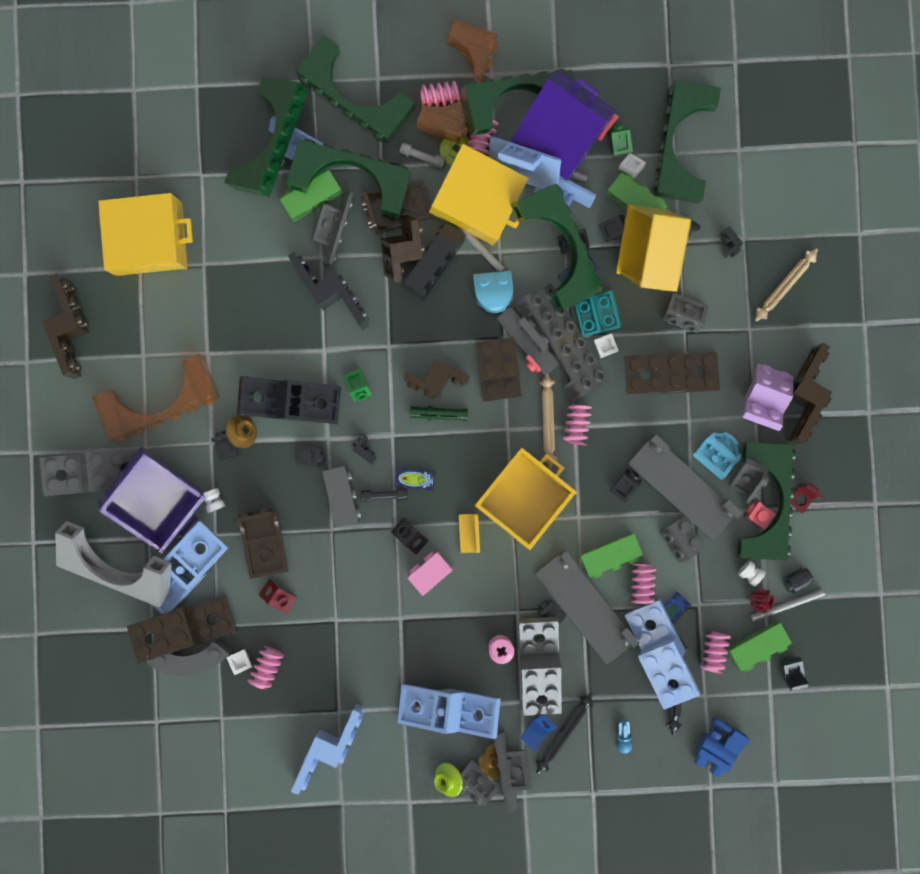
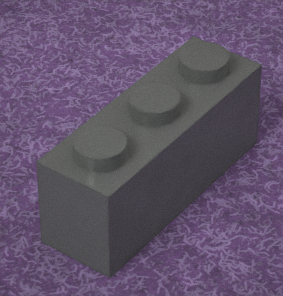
[322,466,362,528]

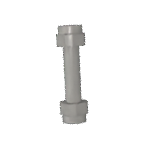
[399,142,446,169]

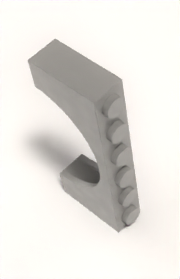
[55,521,171,608]

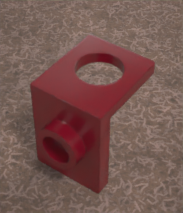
[790,483,823,513]
[259,579,297,614]

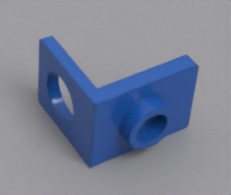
[520,714,557,751]

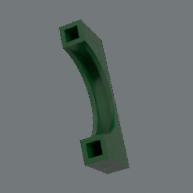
[296,35,415,144]
[460,69,574,136]
[224,76,308,197]
[653,80,721,204]
[287,139,412,219]
[510,183,603,311]
[737,442,796,561]

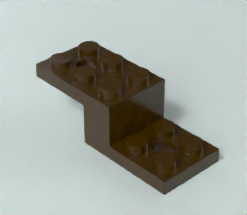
[42,274,89,379]
[787,343,832,444]
[624,352,720,395]
[126,595,238,664]

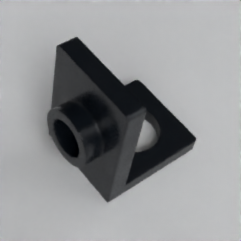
[391,518,429,554]

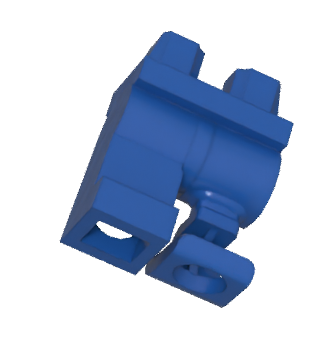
[694,717,750,778]

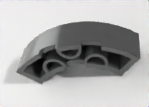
[147,639,232,676]

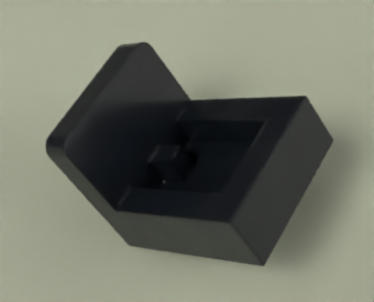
[781,657,809,691]

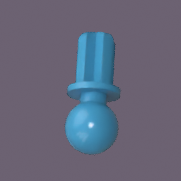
[616,719,632,754]

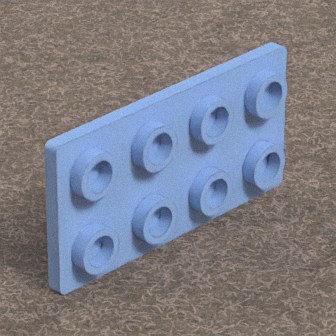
[489,137,561,189]

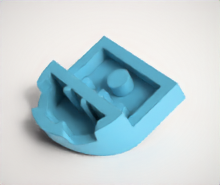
[473,271,513,313]
[693,432,741,480]

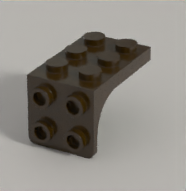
[360,180,434,235]
[234,508,289,579]

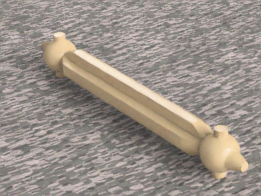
[755,248,818,322]
[540,374,557,469]

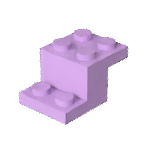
[743,363,793,431]

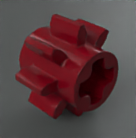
[750,589,774,613]

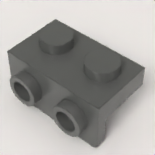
[729,458,769,504]
[659,515,704,563]

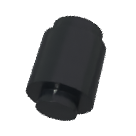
[783,568,814,594]

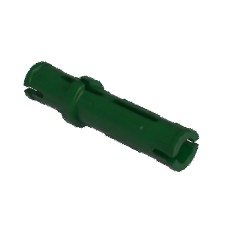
[410,406,468,421]

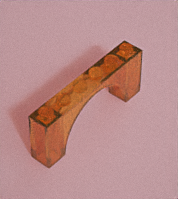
[417,19,499,144]
[92,354,220,443]

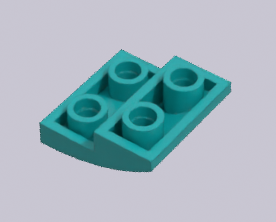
[575,290,623,337]

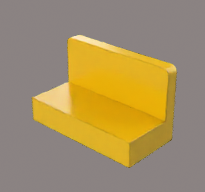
[459,514,480,553]

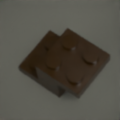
[380,215,424,283]
[476,337,522,402]
[404,359,470,399]

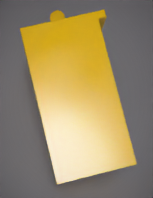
[429,144,528,246]
[99,193,193,276]
[616,204,691,291]
[475,448,577,550]

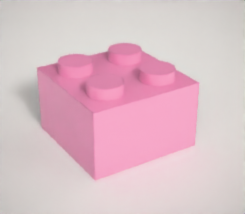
[408,551,453,596]

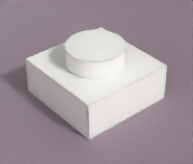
[619,153,646,179]
[593,333,619,358]
[227,649,253,675]

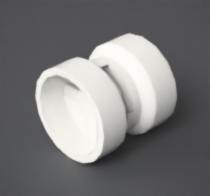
[203,488,225,513]
[738,560,766,586]

